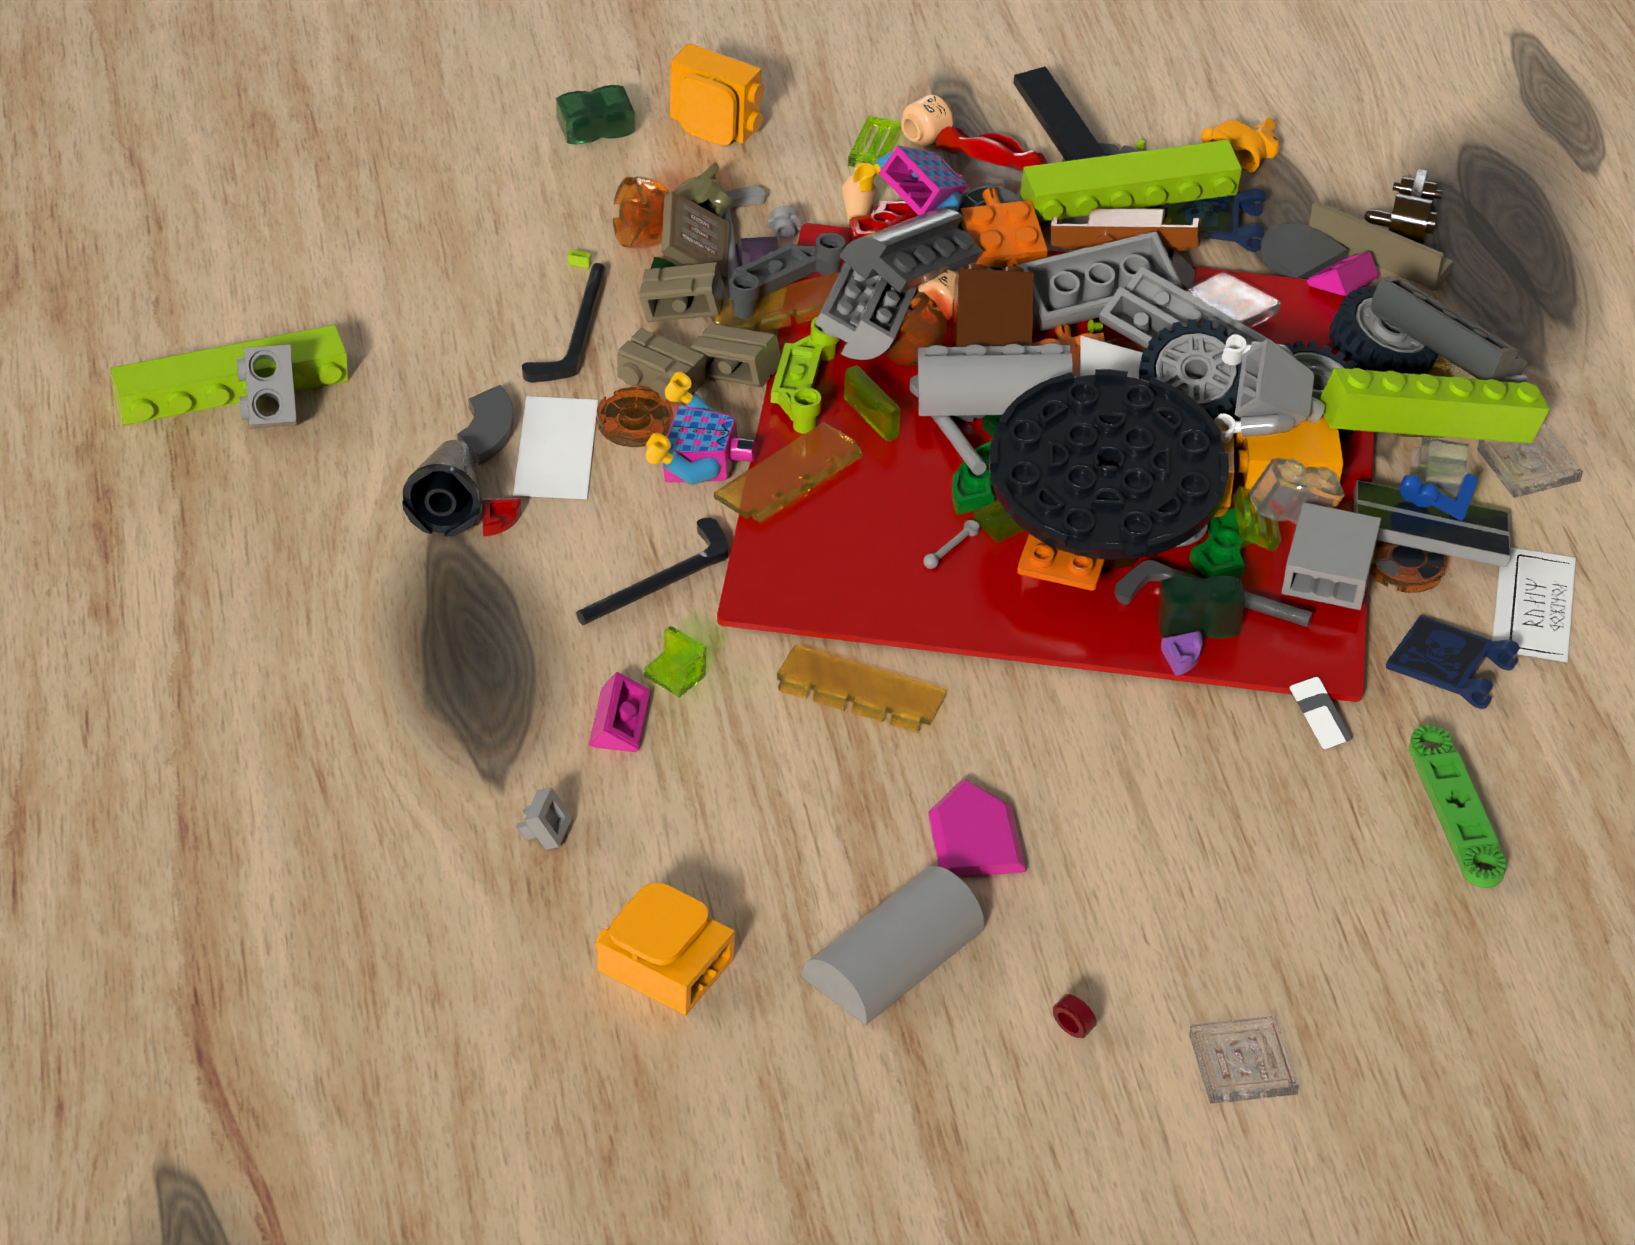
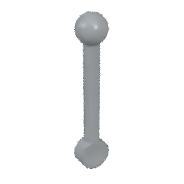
[923,520,980,569]

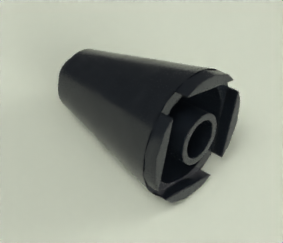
[402,440,481,536]

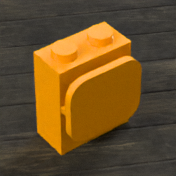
[670,43,764,146]
[1234,415,1343,502]
[595,883,735,1016]

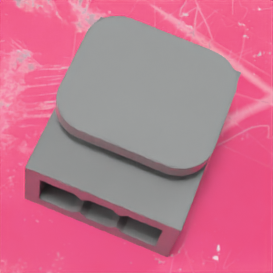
[1281,502,1381,610]

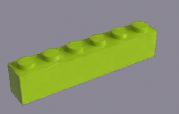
[1020,140,1242,222]
[110,325,348,426]
[1319,368,1550,444]

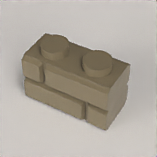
[639,262,724,322]
[691,324,781,387]
[617,328,706,405]

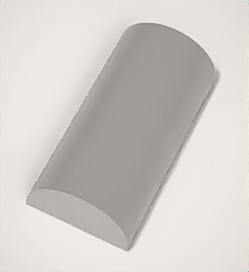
[1017,231,1183,333]
[801,866,984,1025]

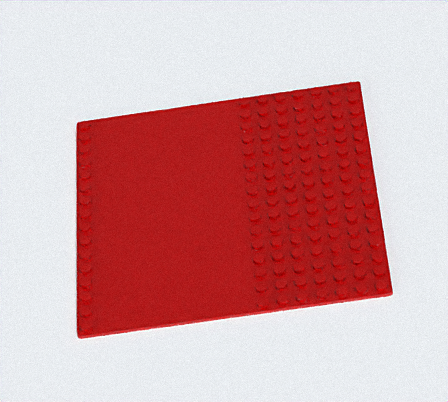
[717,223,1374,702]

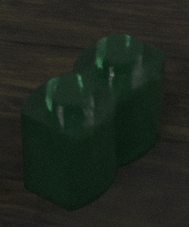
[556,85,635,145]
[1156,575,1245,638]

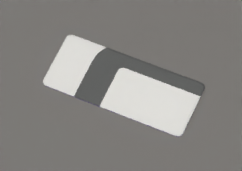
[1290,677,1352,749]

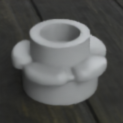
[767,206,802,239]

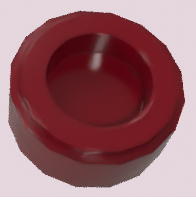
[1053,994,1097,1038]

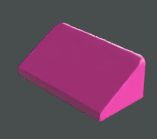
[1307,251,1378,296]
[589,672,651,752]

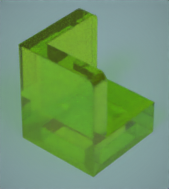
[644,626,707,698]

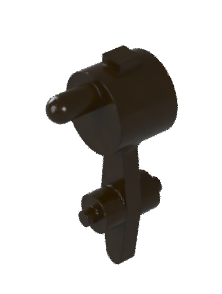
[1364,169,1443,244]

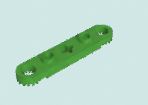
[1409,724,1507,888]

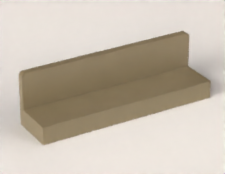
[1309,201,1453,290]

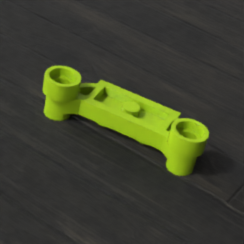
[771,317,840,434]

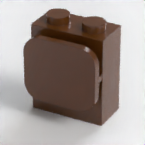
[952,264,1034,347]

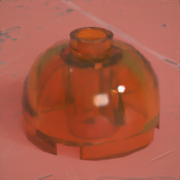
[613,176,670,249]
[881,291,948,368]

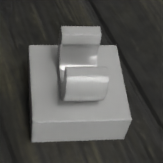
[516,787,572,850]

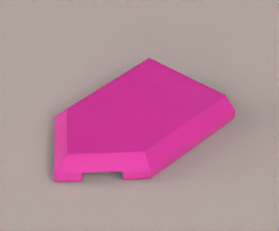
[928,778,1026,877]

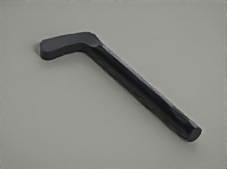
[522,263,606,383]
[576,518,728,625]

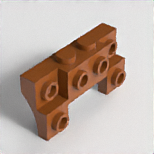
[1051,209,1202,251]

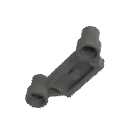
[729,233,845,318]

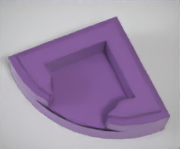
[1161,631,1203,676]

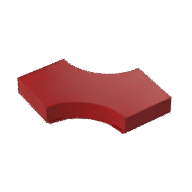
[849,201,919,241]

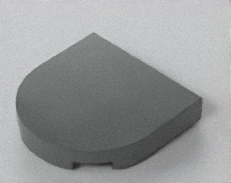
[1260,223,1348,279]

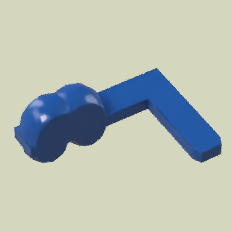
[1399,473,1478,521]

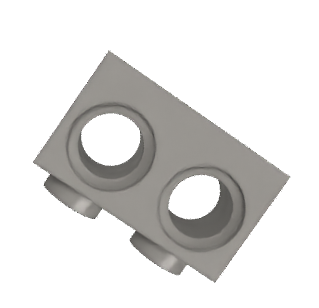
[237,345,297,429]

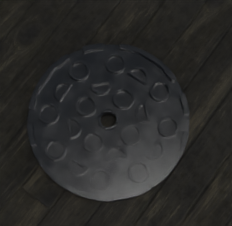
[989,369,1229,560]

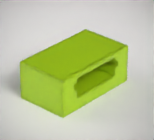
[568,249,591,269]

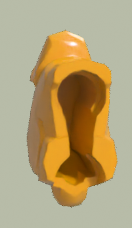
[1201,118,1279,173]

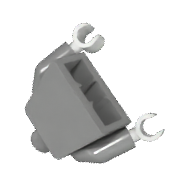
[1214,334,1325,444]

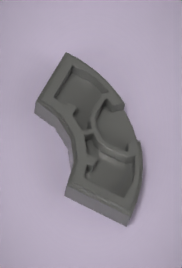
[457,385,513,465]

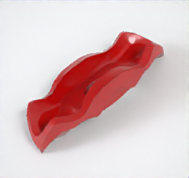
[935,125,1048,173]

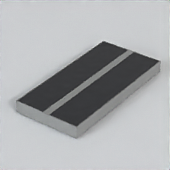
[1353,480,1511,567]

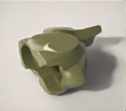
[674,162,731,218]

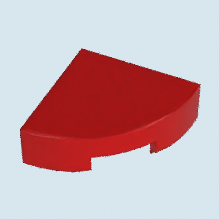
[482,498,521,536]

